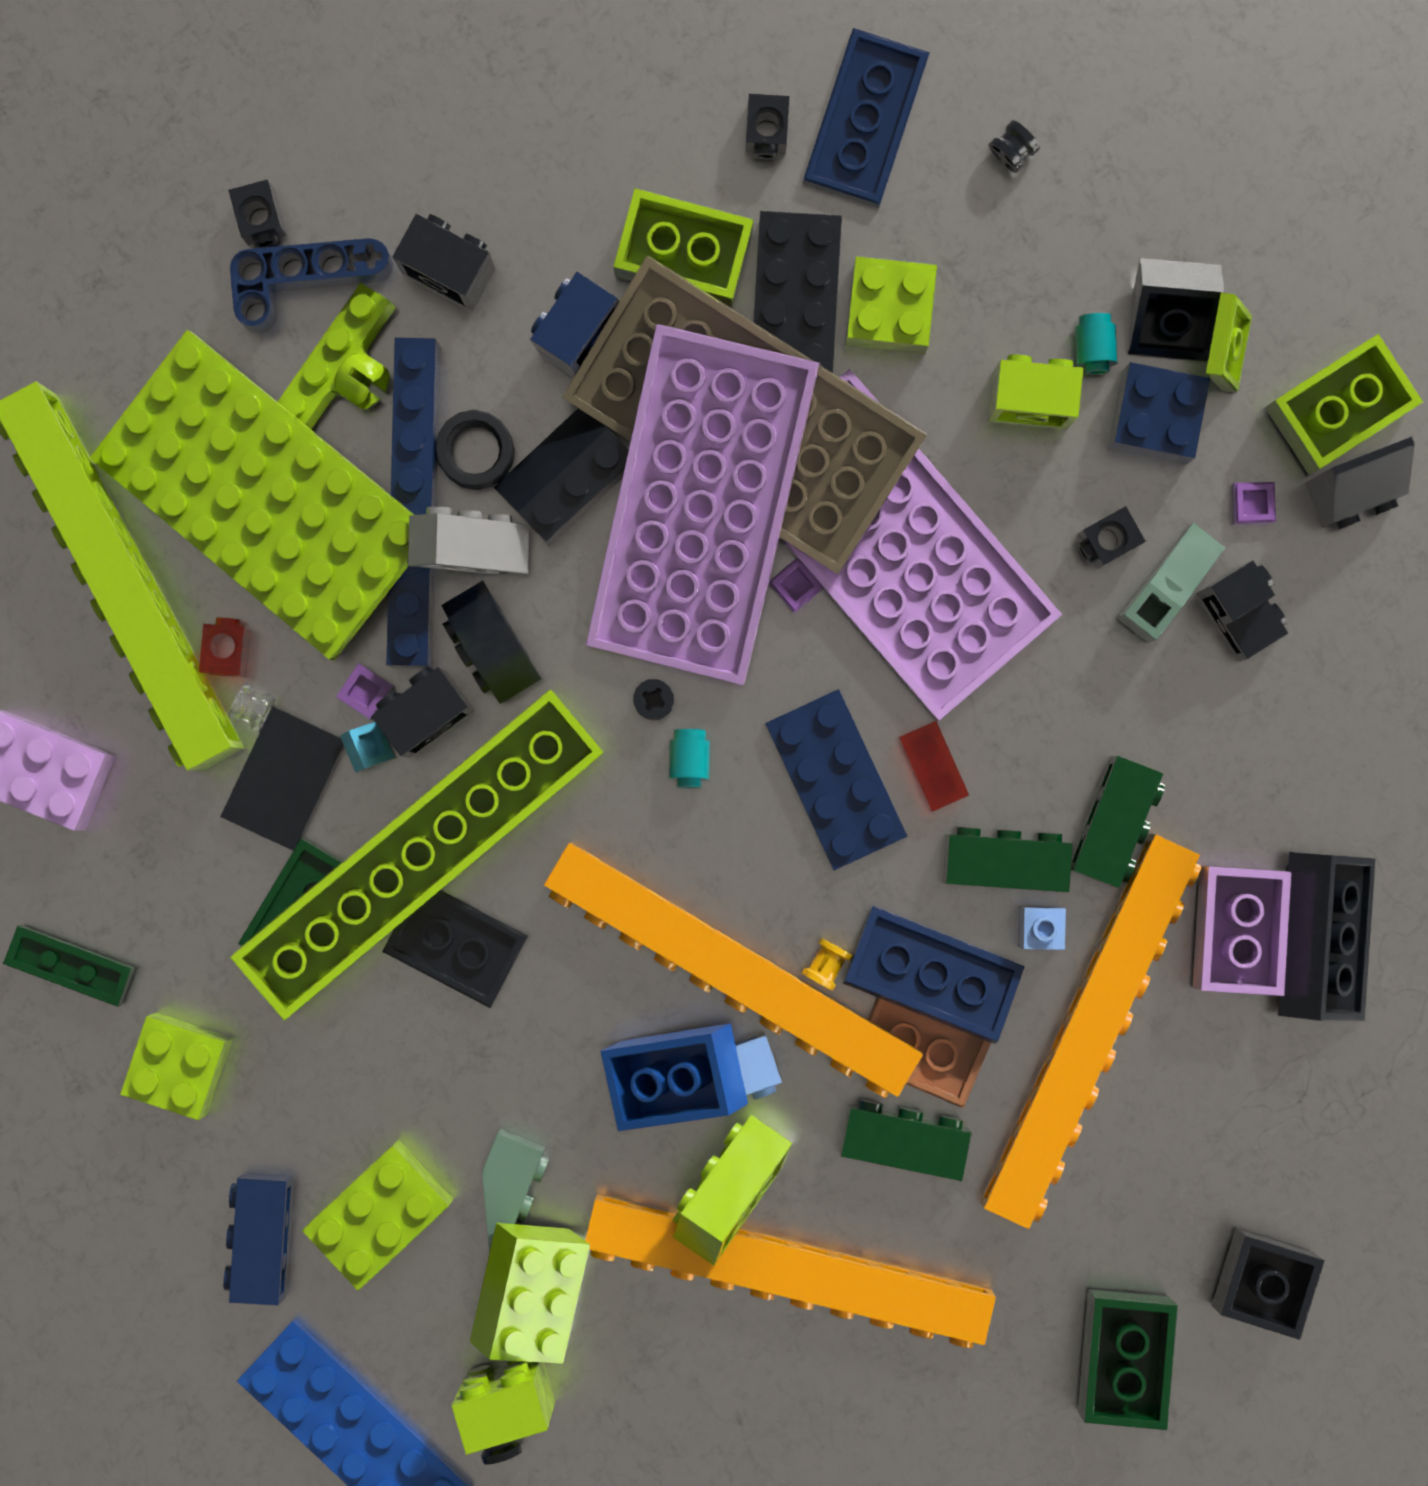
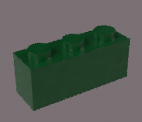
[1071,756,1165,888]
[943,827,1073,892]
[839,1099,972,1181]

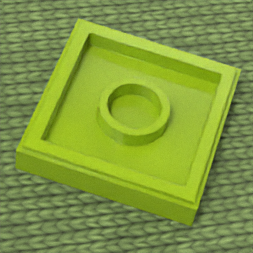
[1206,293,1252,393]

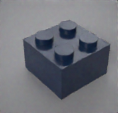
[530,271,619,378]
[1107,362,1210,465]

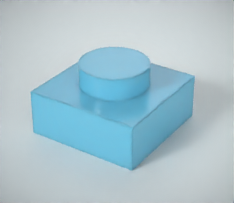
[340,722,395,773]

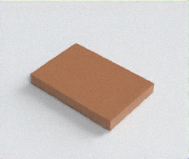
[867,997,991,1109]

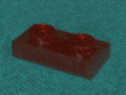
[898,721,969,812]

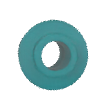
[1075,313,1118,375]
[669,729,710,788]

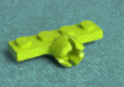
[277,282,396,430]

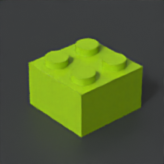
[845,256,937,355]
[987,354,1083,429]
[120,1012,233,1121]

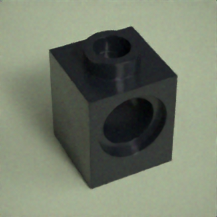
[745,94,790,159]
[228,179,287,248]
[1077,506,1146,569]

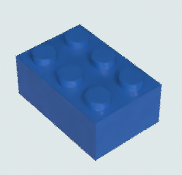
[600,1023,748,1131]

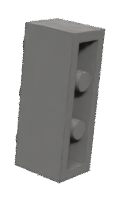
[408,507,529,575]

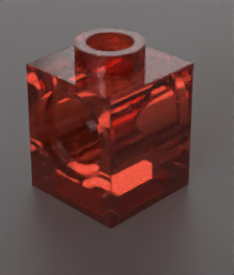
[199,617,251,678]

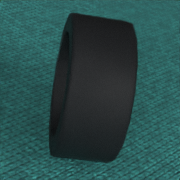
[435,409,515,490]

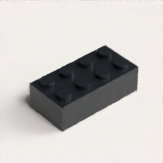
[753,211,842,373]

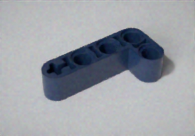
[230,238,394,333]

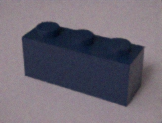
[223,1173,293,1306]

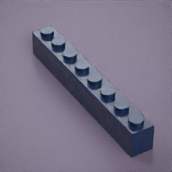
[386,337,441,669]

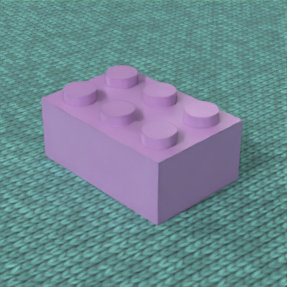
[0,710,116,831]
[1193,866,1291,996]

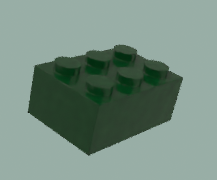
[1078,1289,1178,1430]

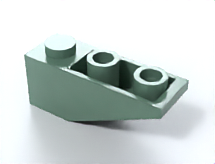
[1117,523,1225,643]
[482,1129,549,1252]

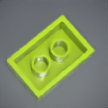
[613,188,754,308]
[1265,334,1423,475]
[673,1115,792,1266]
[302,1140,453,1291]
[469,1223,590,1364]
[451,1361,555,1455]

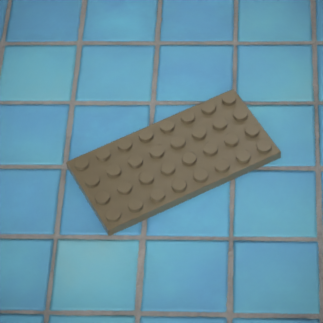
[562,256,928,574]

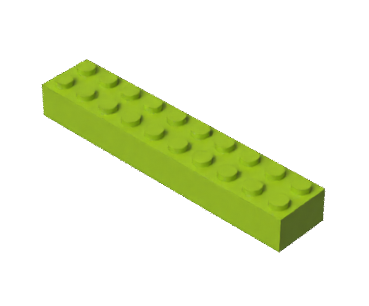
[0,381,245,772]
[230,689,604,1021]

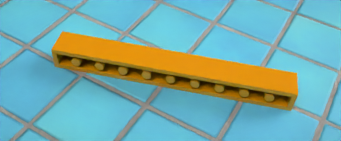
[980,834,1201,1229]
[544,843,923,1098]
[585,1194,996,1348]

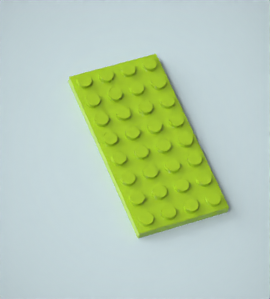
[90,330,414,661]

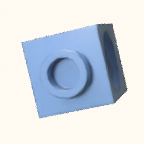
[1018,906,1066,950]
[735,1033,782,1099]

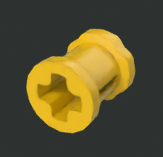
[802,938,853,991]

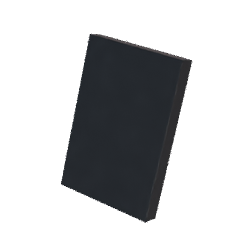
[220,706,345,851]
[382,890,529,1008]

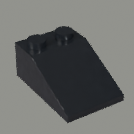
[1305,437,1415,530]

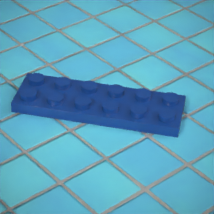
[237,1318,473,1486]

